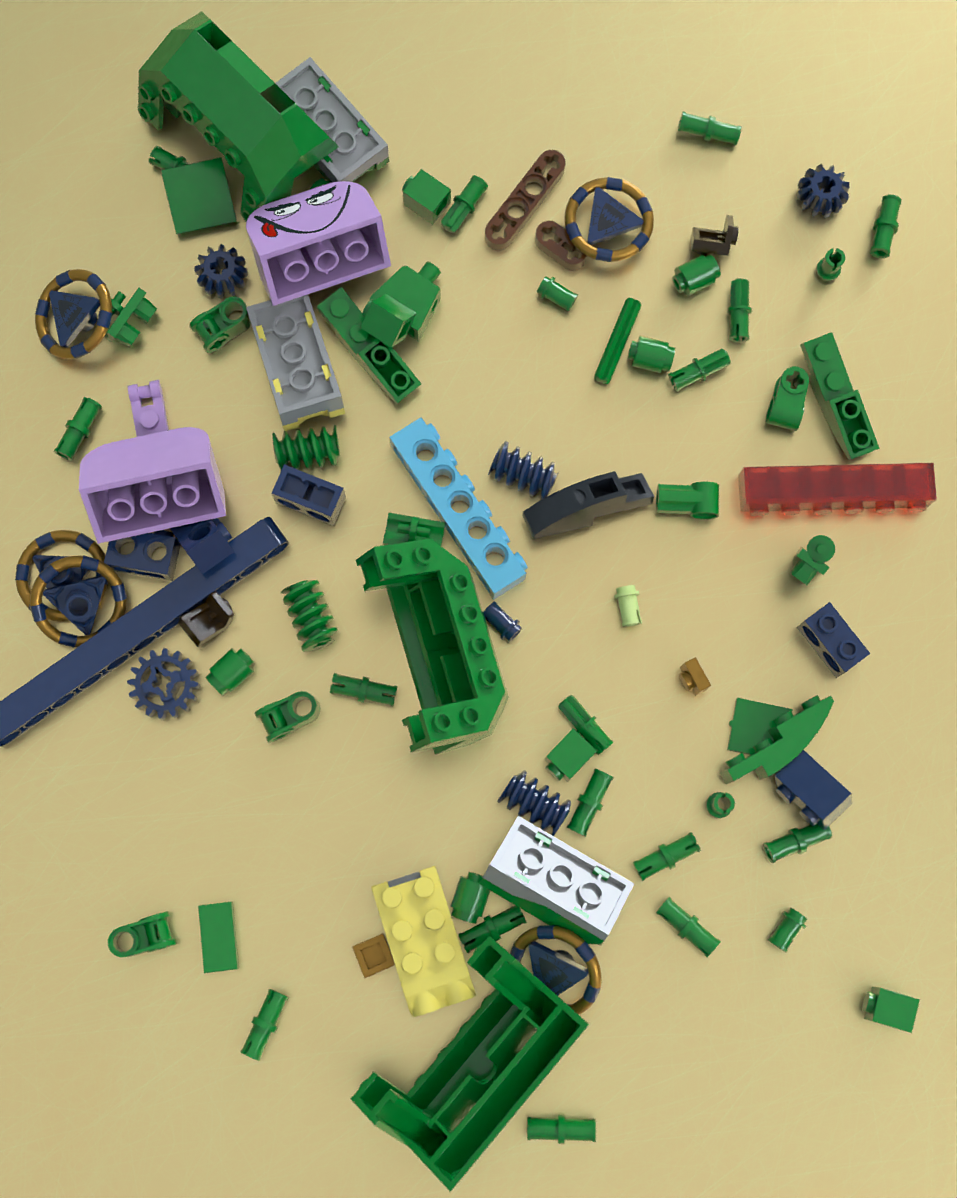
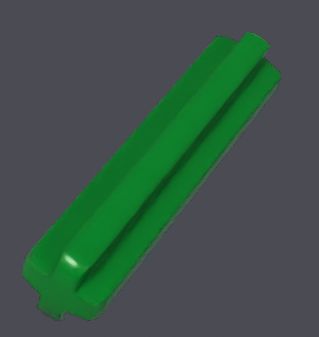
[594,298,641,384]

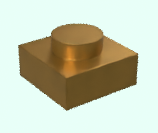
[679,657,711,696]
[352,933,395,978]

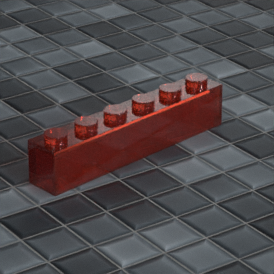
[738,463,937,516]

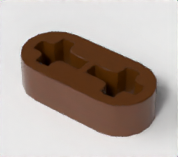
[535,221,587,270]

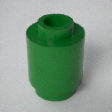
[672,254,721,296]
[627,336,675,373]
[205,648,254,696]
[451,872,490,924]

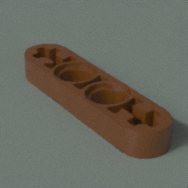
[485,150,565,250]

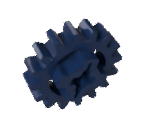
[127,648,200,720]

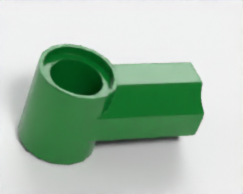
[656,481,719,519]

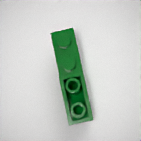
[316,287,421,404]
[800,332,880,460]
[720,695,834,784]

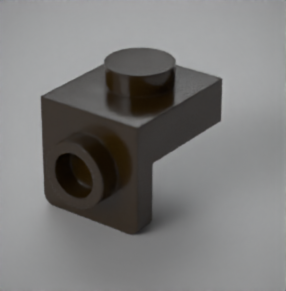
[691,215,739,256]
[178,591,234,647]

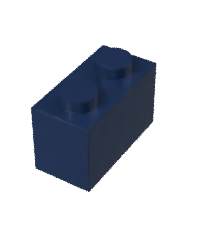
[775,750,852,830]

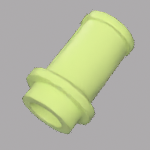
[614,585,643,627]

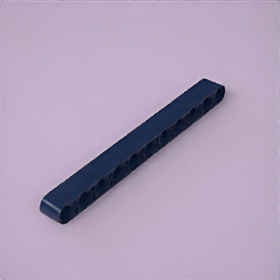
[0,517,289,747]

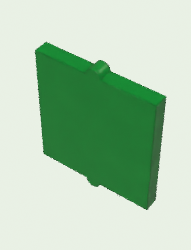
[727,698,793,755]

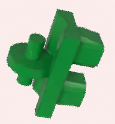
[104,287,157,347]
[383,513,445,546]
[791,535,835,585]

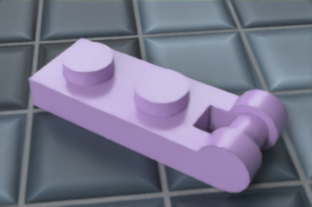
[127,380,169,437]

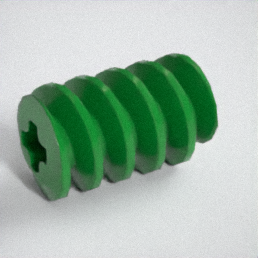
[272,425,340,470]
[281,580,338,652]

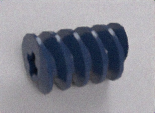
[488,441,559,500]
[497,770,571,836]

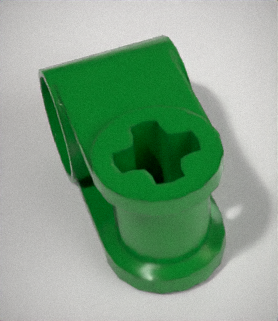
[189,297,251,353]
[766,366,809,431]
[255,691,321,743]
[108,911,177,957]

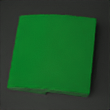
[161,157,237,234]

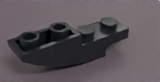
[522,471,654,539]

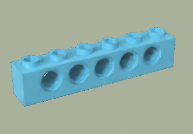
[389,417,528,600]

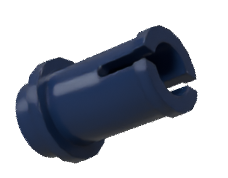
[483,601,522,642]

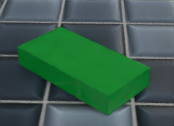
[198,902,239,973]

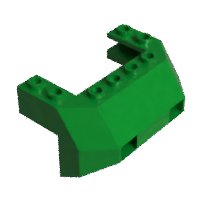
[137,11,339,222]
[356,539,509,755]
[351,936,589,1192]

